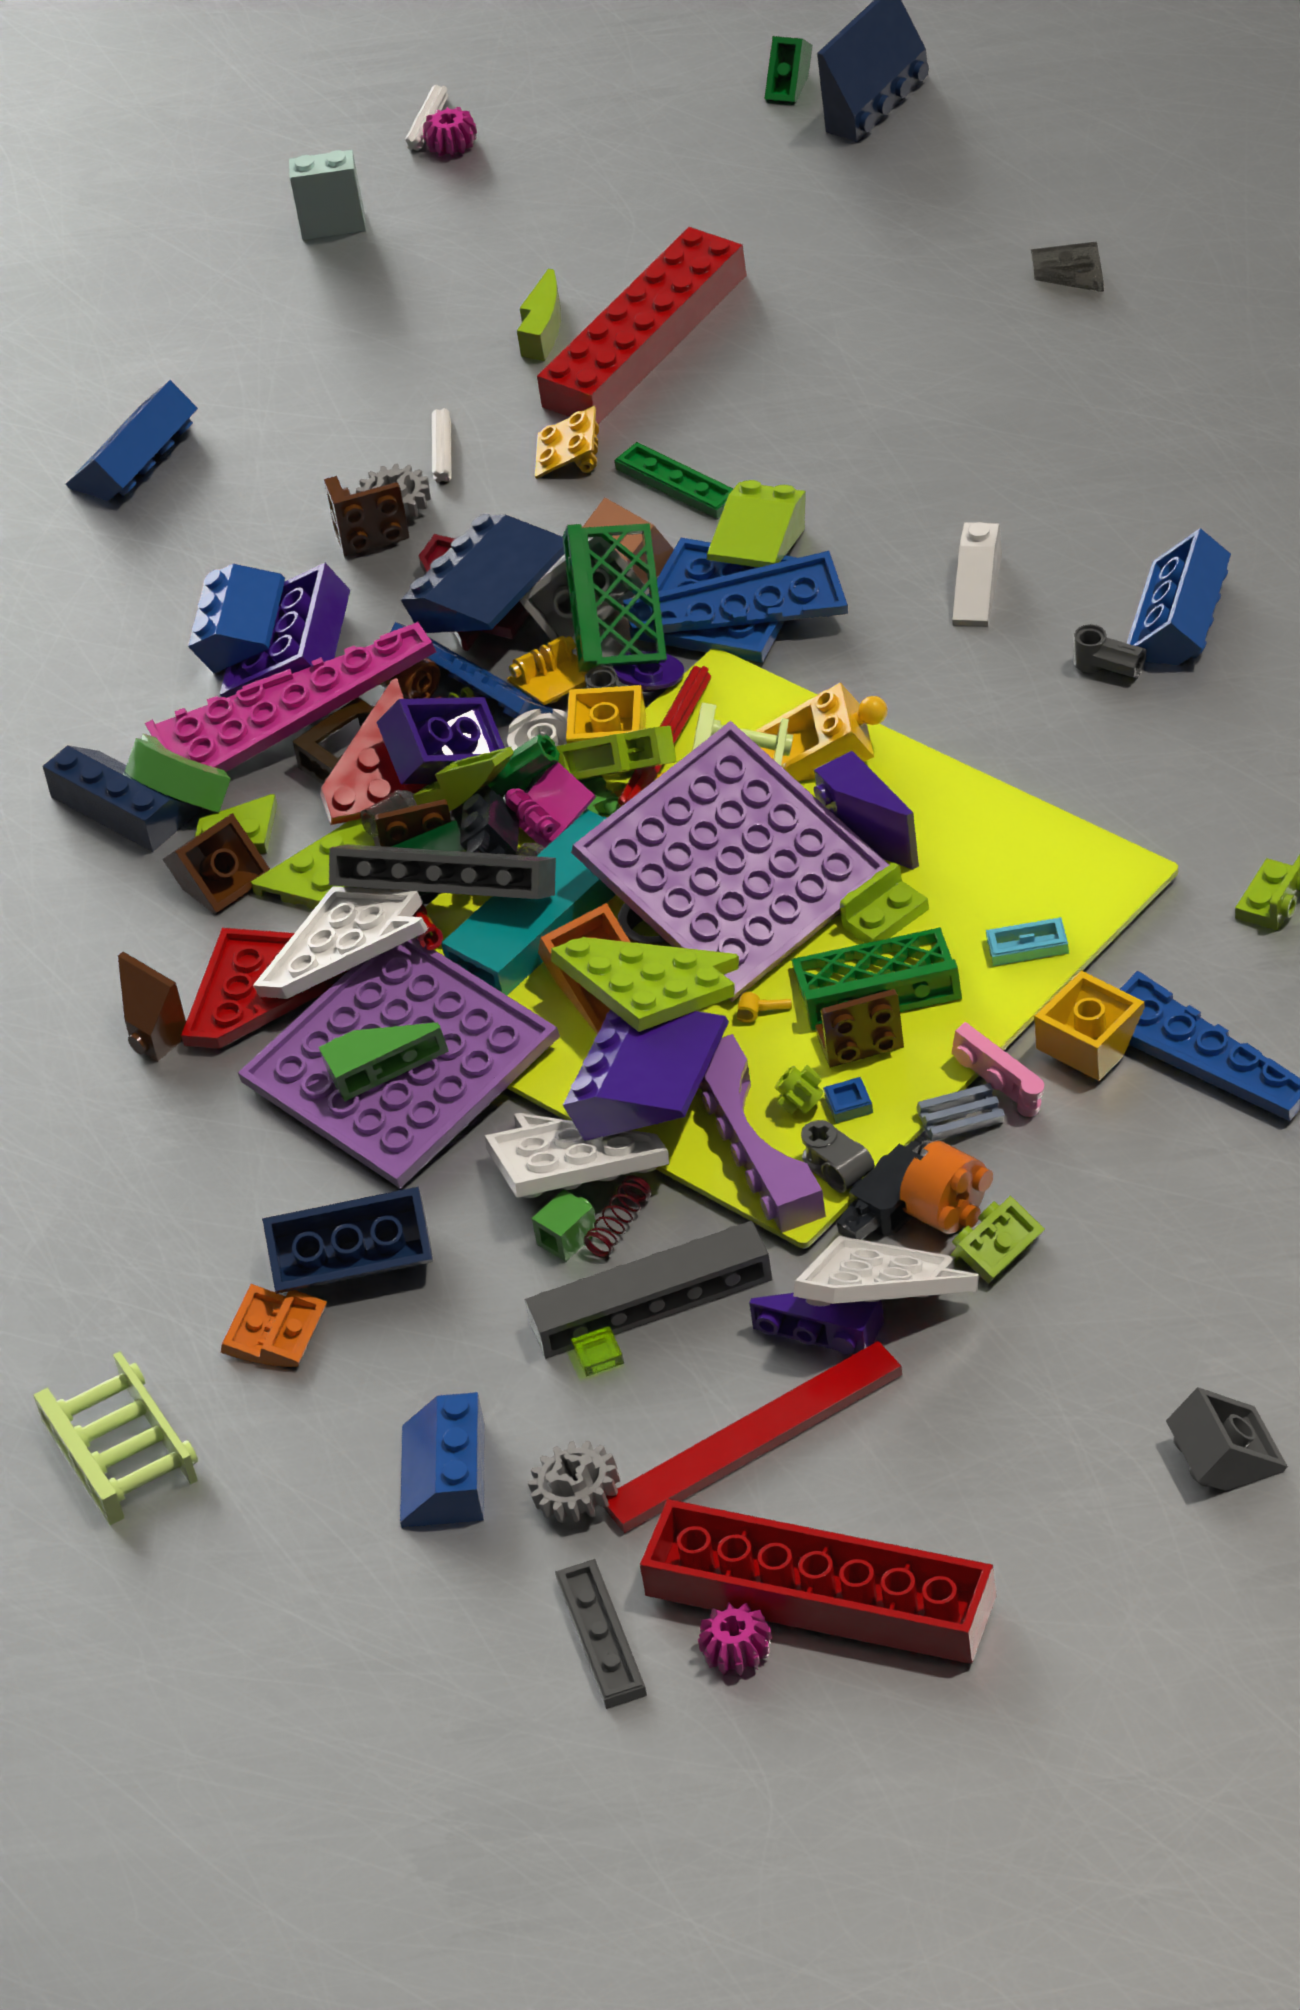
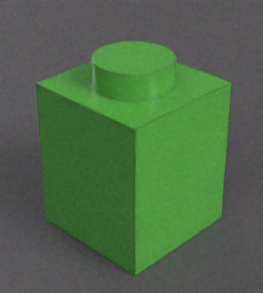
[532,1189,596,1262]

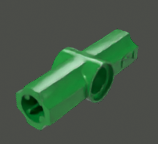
[462,734,560,806]

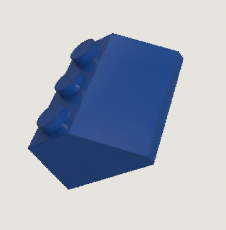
[188,564,285,674]
[400,1392,485,1528]

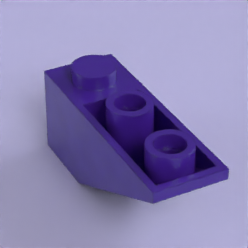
[749,1293,884,1355]

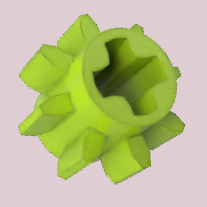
[775,1065,824,1114]

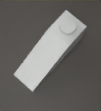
[952,522,1002,626]

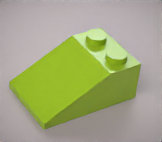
[707,480,806,567]

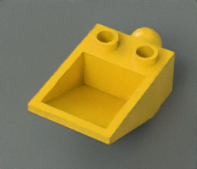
[755,682,888,782]

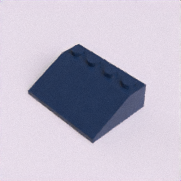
[817,0,929,142]
[400,514,564,633]

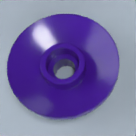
[613,651,684,692]

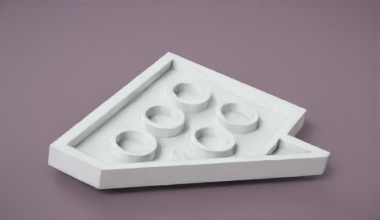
[253,886,428,999]
[485,1113,669,1198]
[793,1236,979,1306]

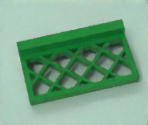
[562,523,667,672]
[791,927,962,1031]

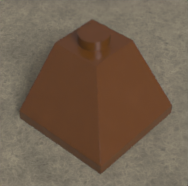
[162,813,270,914]
[118,951,186,1062]

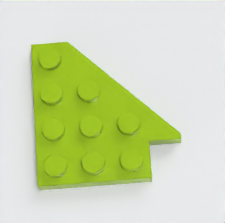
[551,937,739,1032]

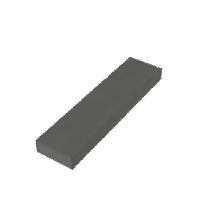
[555,1559,647,1709]

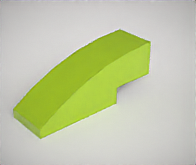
[517,268,561,361]
[556,726,677,780]
[413,747,514,812]

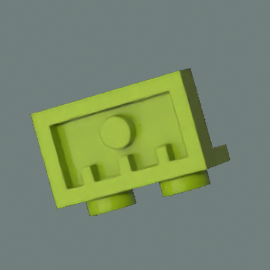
[1235,854,1300,931]
[840,862,929,943]
[950,1195,1045,1284]

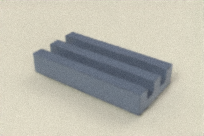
[916,1083,1005,1141]

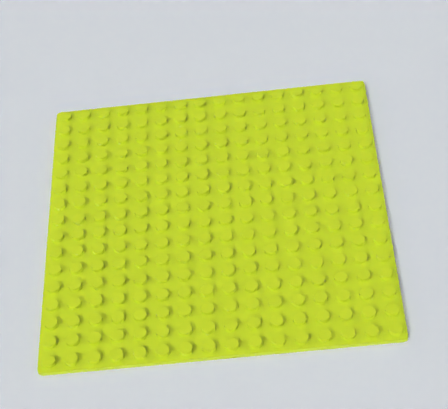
[415,649,1179,1248]

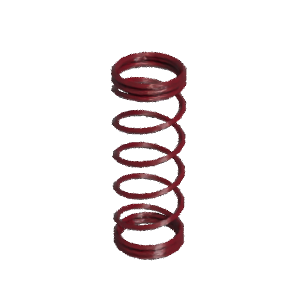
[584,1175,651,1257]

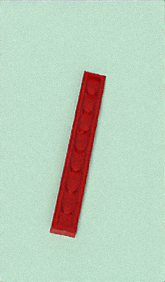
[603,1341,903,1533]

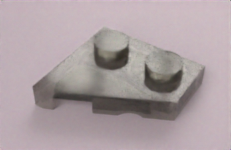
[1031,242,1104,292]

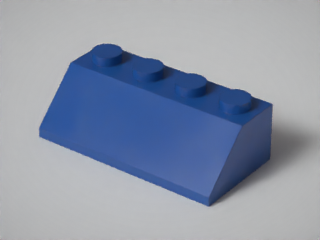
[65,380,198,501]
[1127,528,1231,665]

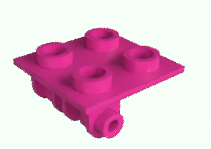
[505,762,596,849]

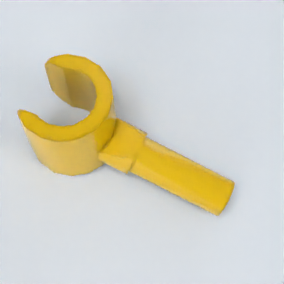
[737,992,792,1023]

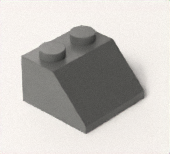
[1166,1387,1288,1491]

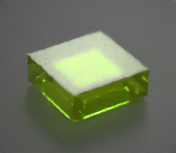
[571,1326,624,1377]

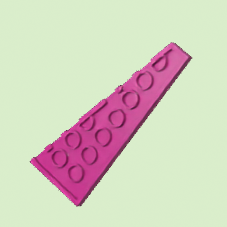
[145,622,436,772]

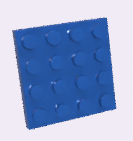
[629,537,797,663]

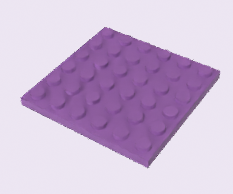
[571,721,889,1002]
[238,938,560,1188]

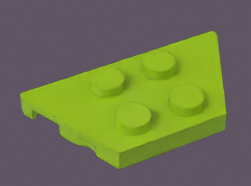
[251,818,375,909]

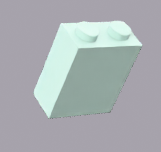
[289,150,366,240]

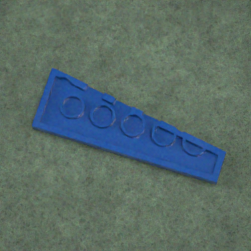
[623,551,848,636]
[390,622,553,718]
[1120,971,1300,1121]

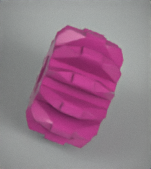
[423,106,477,156]
[698,1602,772,1676]

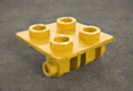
[535,406,599,479]
[506,636,587,705]

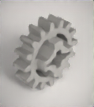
[356,464,431,517]
[528,1441,620,1522]

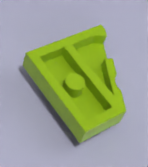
[195,794,277,854]

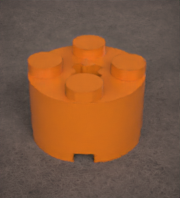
[900,1141,993,1234]

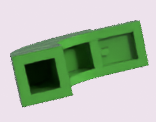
[125,733,231,812]

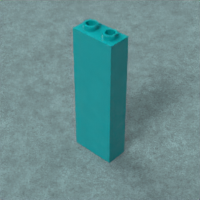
[442,809,616,995]

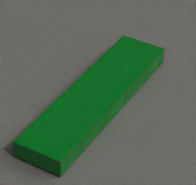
[614,442,733,519]

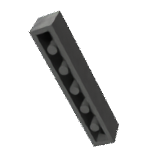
[329,844,556,899]
[525,1221,773,1359]

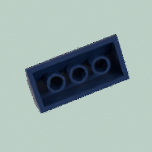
[42,745,202,852]
[262,1186,433,1294]

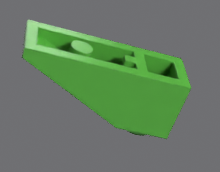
[318,1022,449,1101]

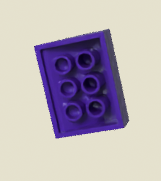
[219,562,350,698]
[563,1010,729,1141]

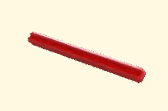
[618,666,711,806]

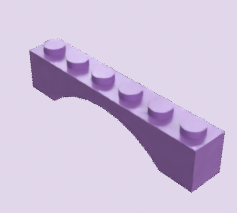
[698,1034,826,1233]

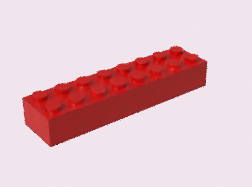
[537,227,747,425]
[640,1499,997,1664]

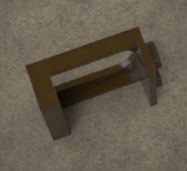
[292,697,375,785]

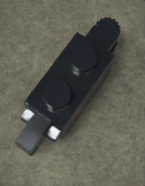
[460,785,519,855]
[837,1135,930,1240]

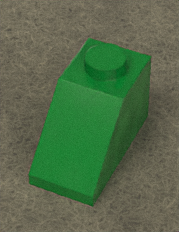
[764,36,813,103]

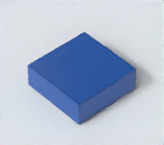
[823,1077,873,1123]

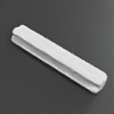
[405,84,449,151]
[432,408,452,483]

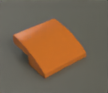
[220,1284,327,1367]

